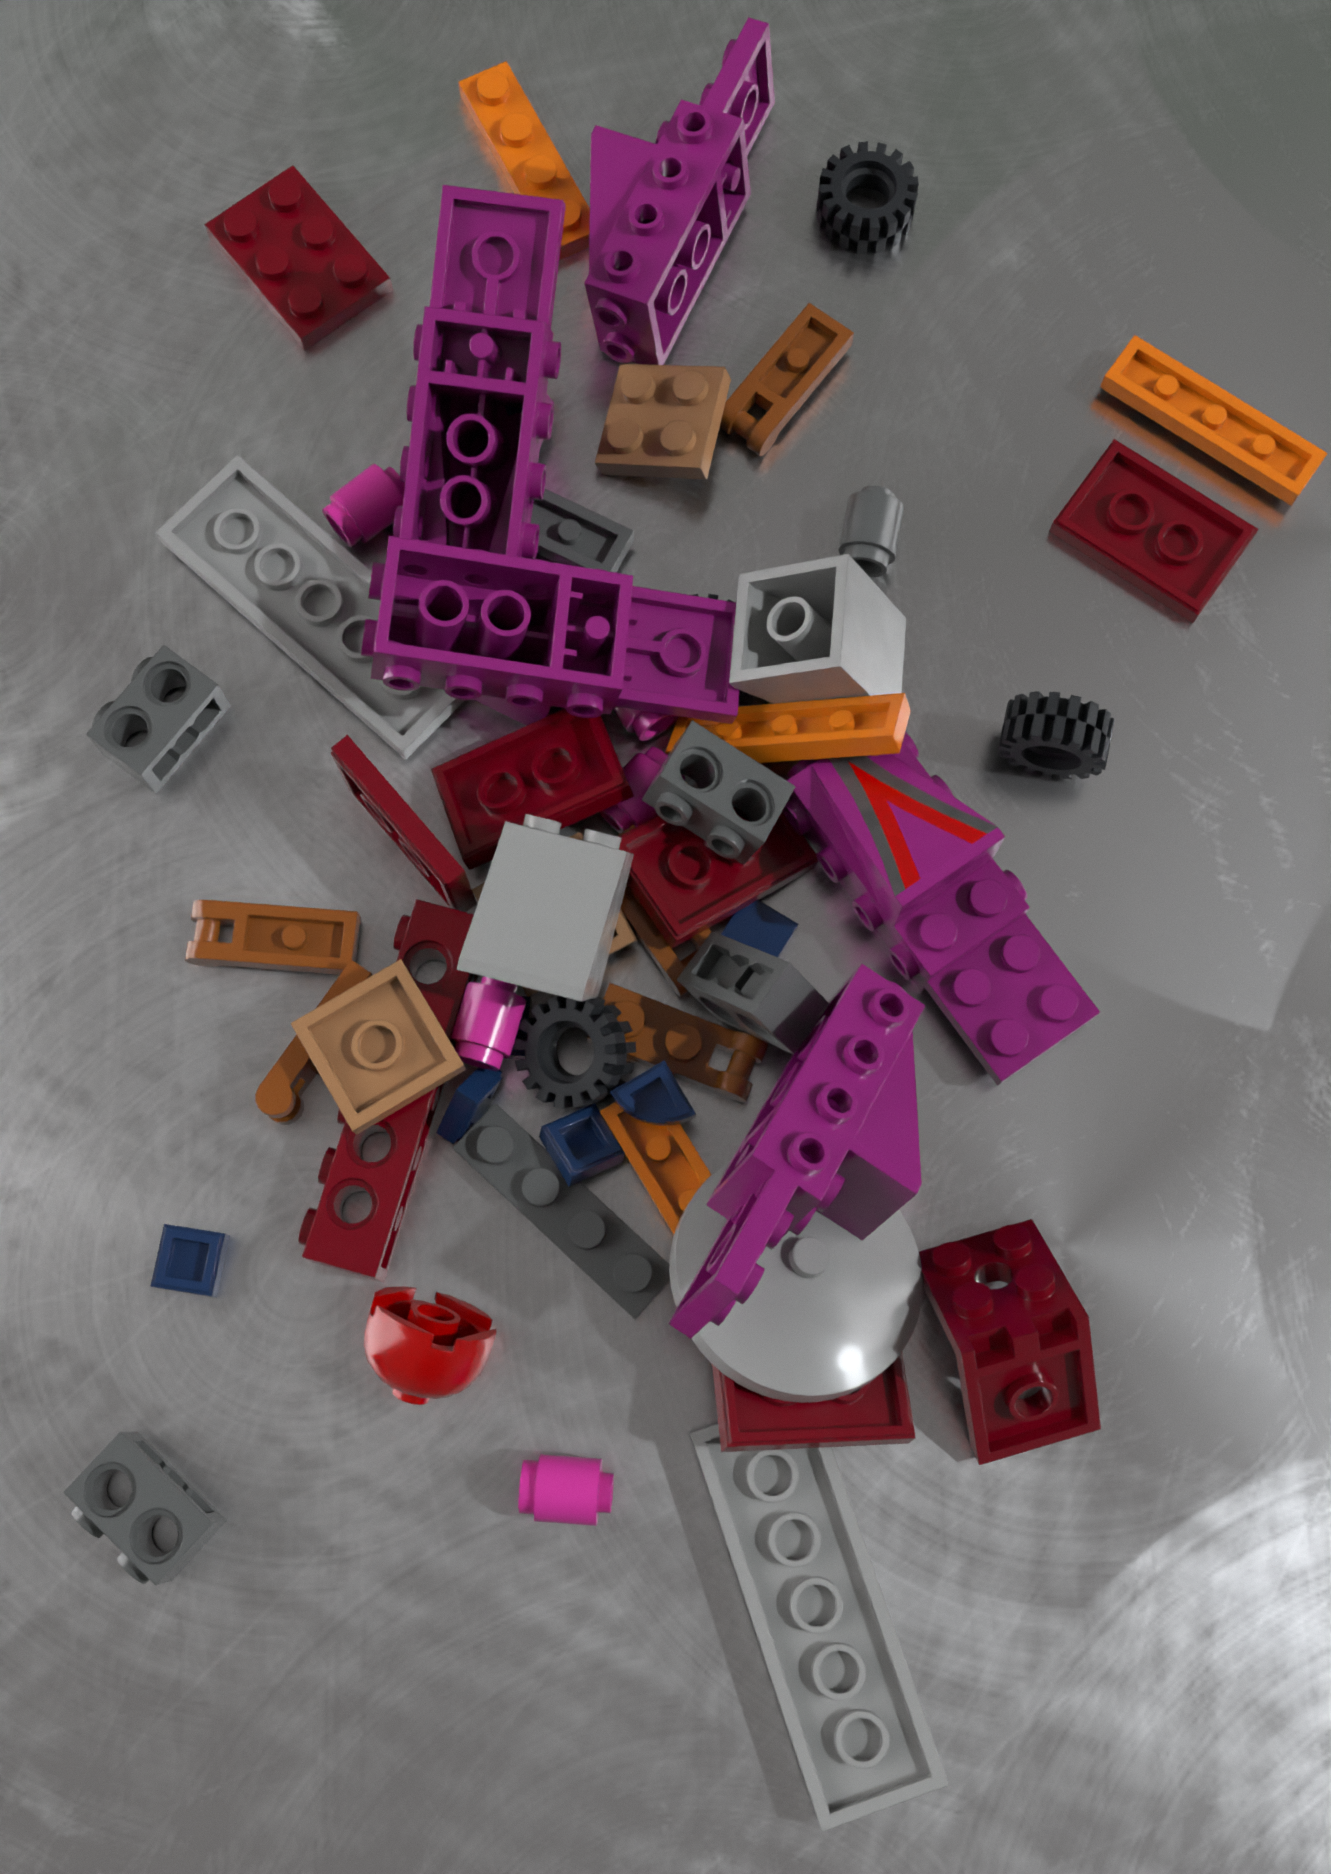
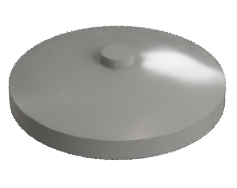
[669,1162,923,1403]

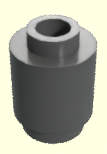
[838,486,905,577]

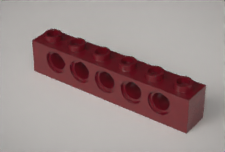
[298,899,479,1282]

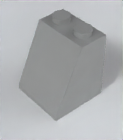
[729,554,906,703]
[457,814,634,1002]

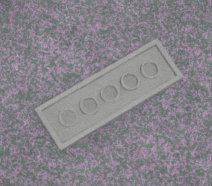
[155,455,465,759]
[690,1424,949,1832]

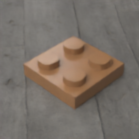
[595,364,731,480]
[290,959,467,1135]

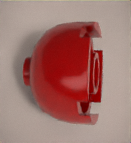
[364,1286,497,1405]

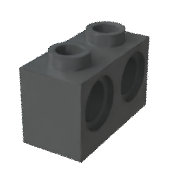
[86,645,231,794]
[642,720,795,865]
[677,931,830,1054]
[63,1432,227,1586]

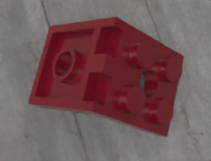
[919,1219,1101,1465]

